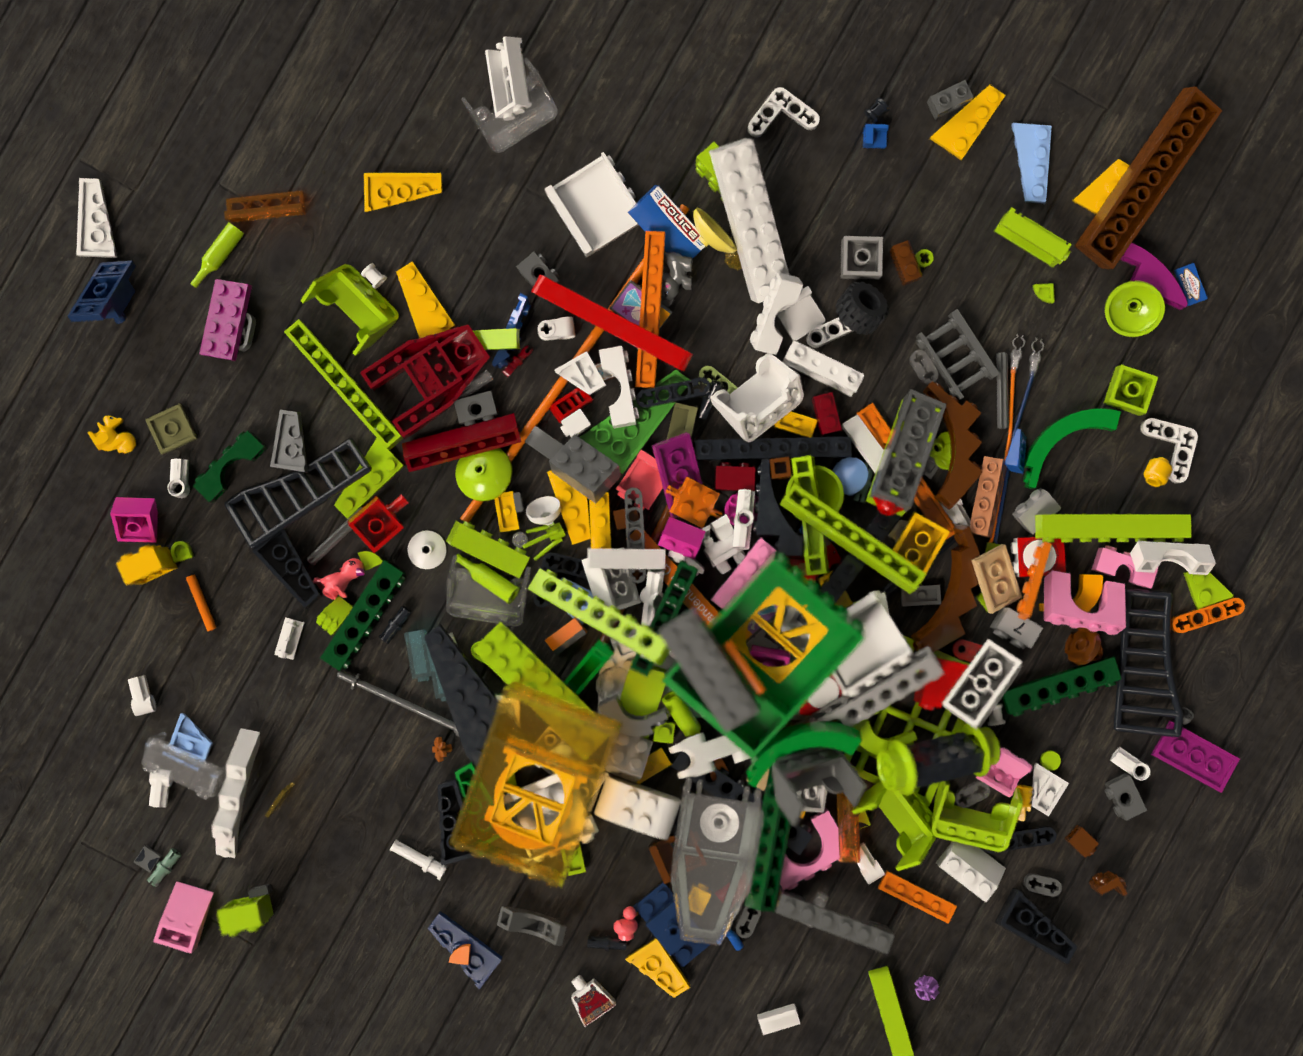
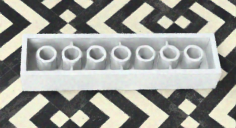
[709,138,789,303]

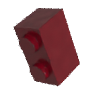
[812,392,842,436]
[715,462,755,491]

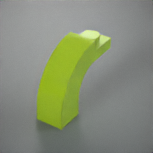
[854,719,917,755]

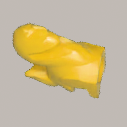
[88,416,136,454]

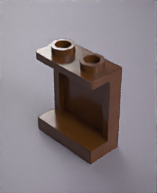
[649,827,707,884]

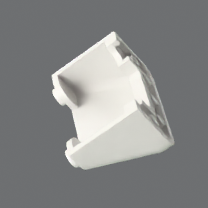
[710,353,804,442]

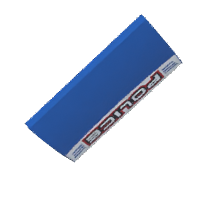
[627,185,706,258]

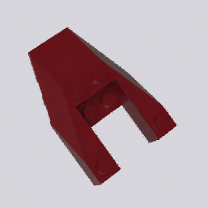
[360,325,490,439]

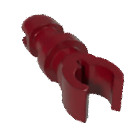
[502,345,533,377]

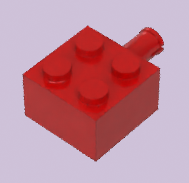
[348,494,409,553]

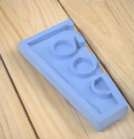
[1012,123,1051,204]

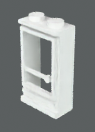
[485,36,532,121]

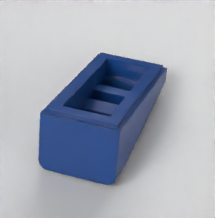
[1005,429,1026,474]

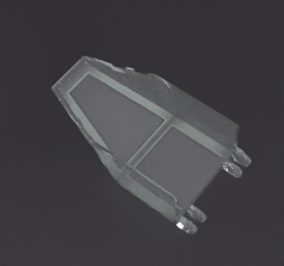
[671,778,763,945]

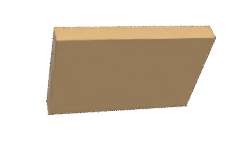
[971,544,1022,614]

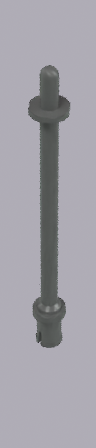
[337,671,459,737]

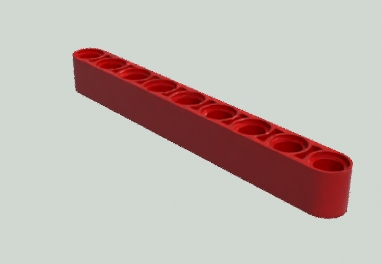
[531,274,693,371]

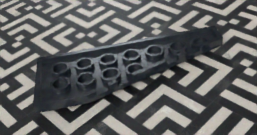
[424,624,536,784]

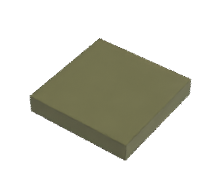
[145,403,198,455]

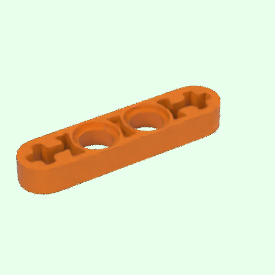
[1171,598,1245,633]

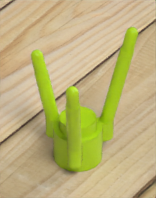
[523,522,566,561]

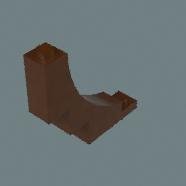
[911,524,980,653]

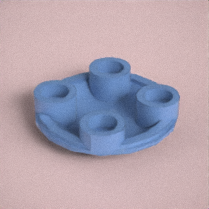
[832,457,870,496]

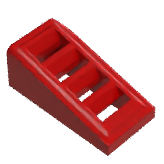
[549,387,593,424]

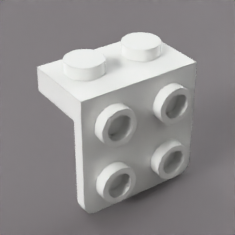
[776,286,825,341]

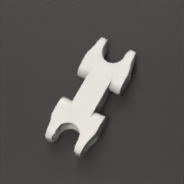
[669,733,750,779]

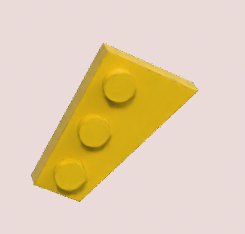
[1073,159,1130,214]
[625,938,691,998]

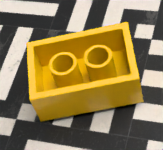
[892,511,950,583]
[116,545,177,585]

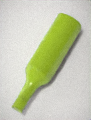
[190,222,244,288]
[454,554,520,604]
[662,690,701,737]

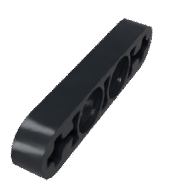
[636,377,711,408]
[982,826,1057,853]

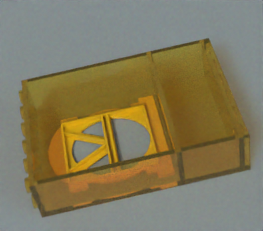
[450,681,624,887]

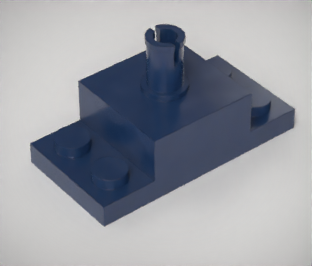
[68,261,136,324]
[634,882,713,967]

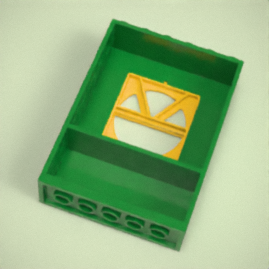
[662,551,865,759]

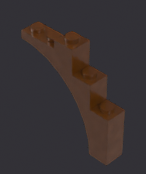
[923,381,982,510]

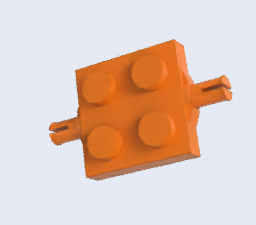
[666,477,722,528]

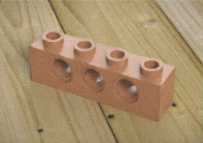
[969,456,1006,538]

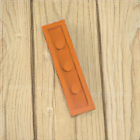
[1017,541,1052,620]
[878,870,957,924]

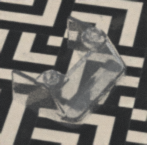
[461,58,558,153]
[446,555,531,626]
[141,732,227,799]

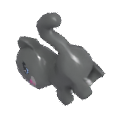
[661,252,693,307]

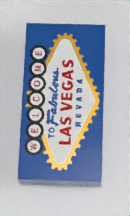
[1174,263,1208,306]

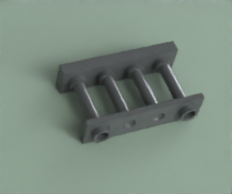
[916,309,1000,400]

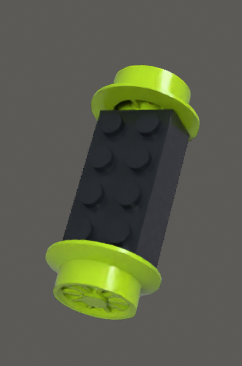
[877,723,1000,795]

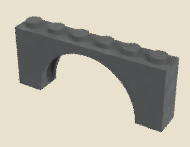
[775,886,894,954]

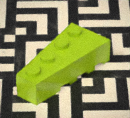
[446,521,530,579]

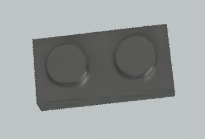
[900,585,941,606]

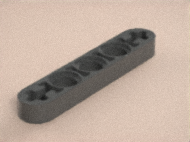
[625,487,646,583]

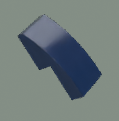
[492,338,522,369]

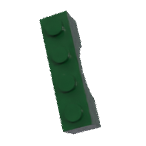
[193,430,268,503]

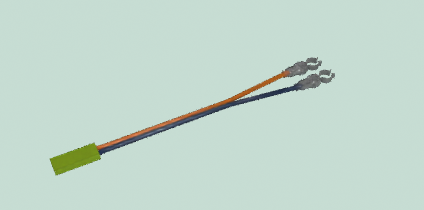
[984,334,1044,553]

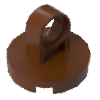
[1064,627,1103,665]

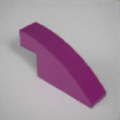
[1120,243,1188,310]

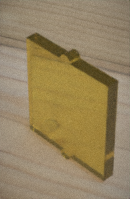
[265,782,295,818]

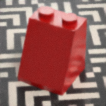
[913,658,969,710]

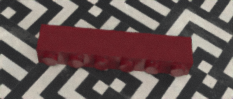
[402,413,522,472]

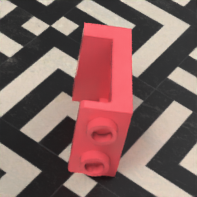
[616,450,663,511]

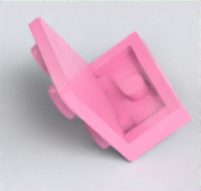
[976,748,1032,797]

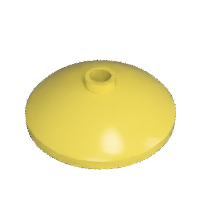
[693,208,737,253]

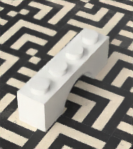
[750,272,803,355]
[599,346,639,429]
[1130,541,1216,575]

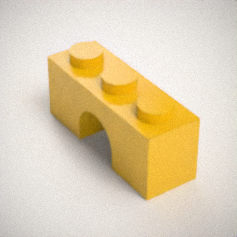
[589,492,611,549]

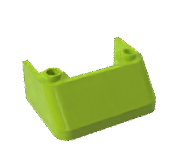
[301,264,399,356]
[931,780,1023,852]
[852,781,936,871]

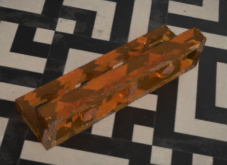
[224,191,306,223]
[837,792,860,863]

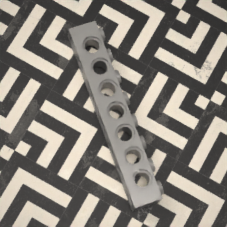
[794,646,944,750]

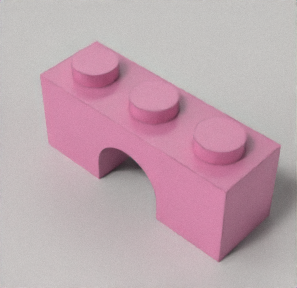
[1091,545,1159,588]

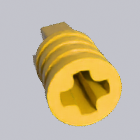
[1016,785,1033,821]

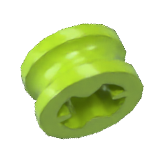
[915,249,933,267]

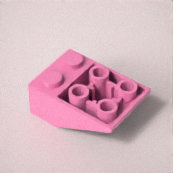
[153,881,214,953]

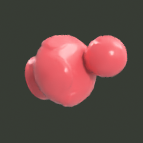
[613,906,638,941]

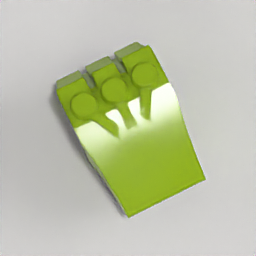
[316,596,353,635]

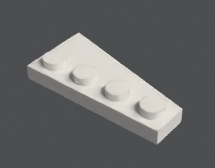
[77,178,117,258]

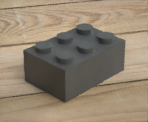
[549,434,621,504]

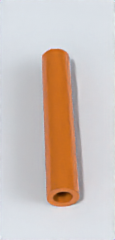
[186,574,217,632]
[723,640,766,695]

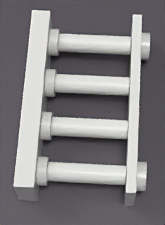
[783,341,864,397]

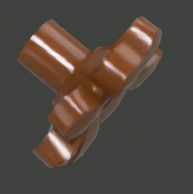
[432,737,452,762]

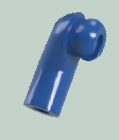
[720,926,744,951]

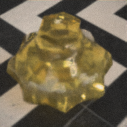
[724,251,742,270]

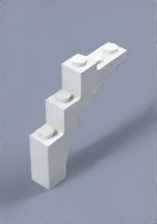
[212,728,260,858]

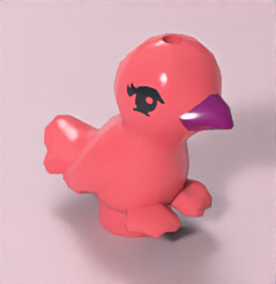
[313,558,365,600]

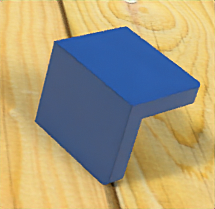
[863,124,889,148]

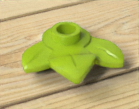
[929,432,951,470]

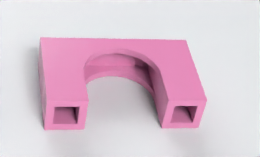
[710,538,776,609]
[1044,571,1126,635]
[780,808,851,890]

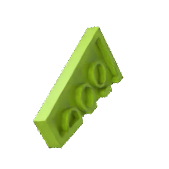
[334,438,404,519]

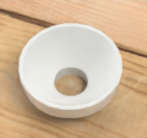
[526,496,561,525]

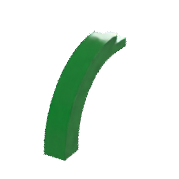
[1023,409,1121,489]
[535,640,614,726]
[747,721,862,787]

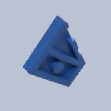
[506,293,531,329]

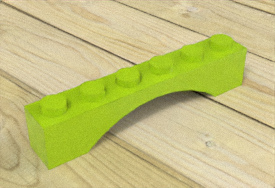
[792,456,830,576]

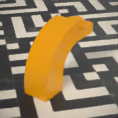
[1039,574,1103,612]

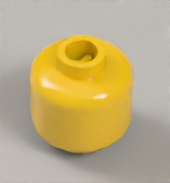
[1143,457,1173,487]

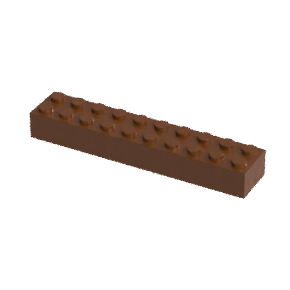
[1075,86,1222,269]

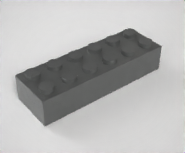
[658,606,761,733]

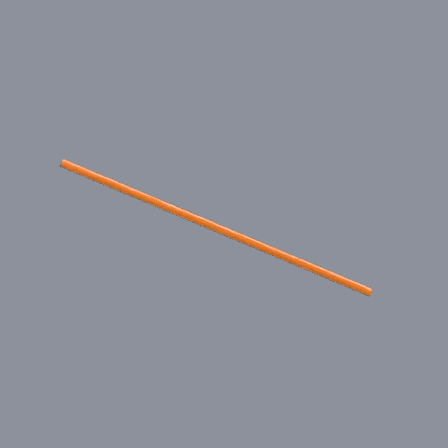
[460,204,689,523]

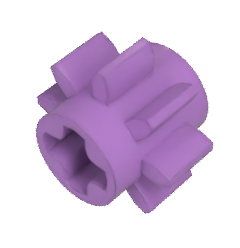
[915,975,939,1001]

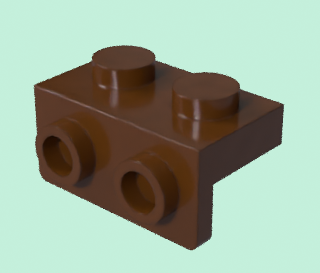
[1088,871,1127,896]

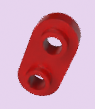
[952,639,983,662]

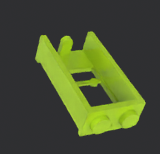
[994,207,1072,267]

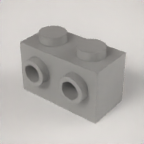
[1012,488,1061,534]

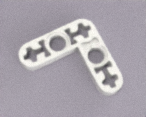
[748,88,819,137]
[1141,418,1198,483]

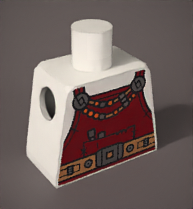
[571,975,616,1026]

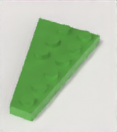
[579,370,690,474]

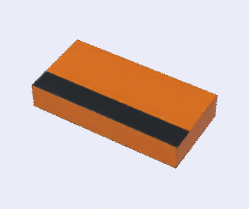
[545,617,587,656]

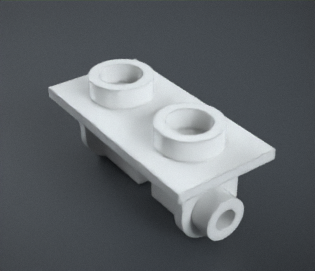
[274,617,304,660]

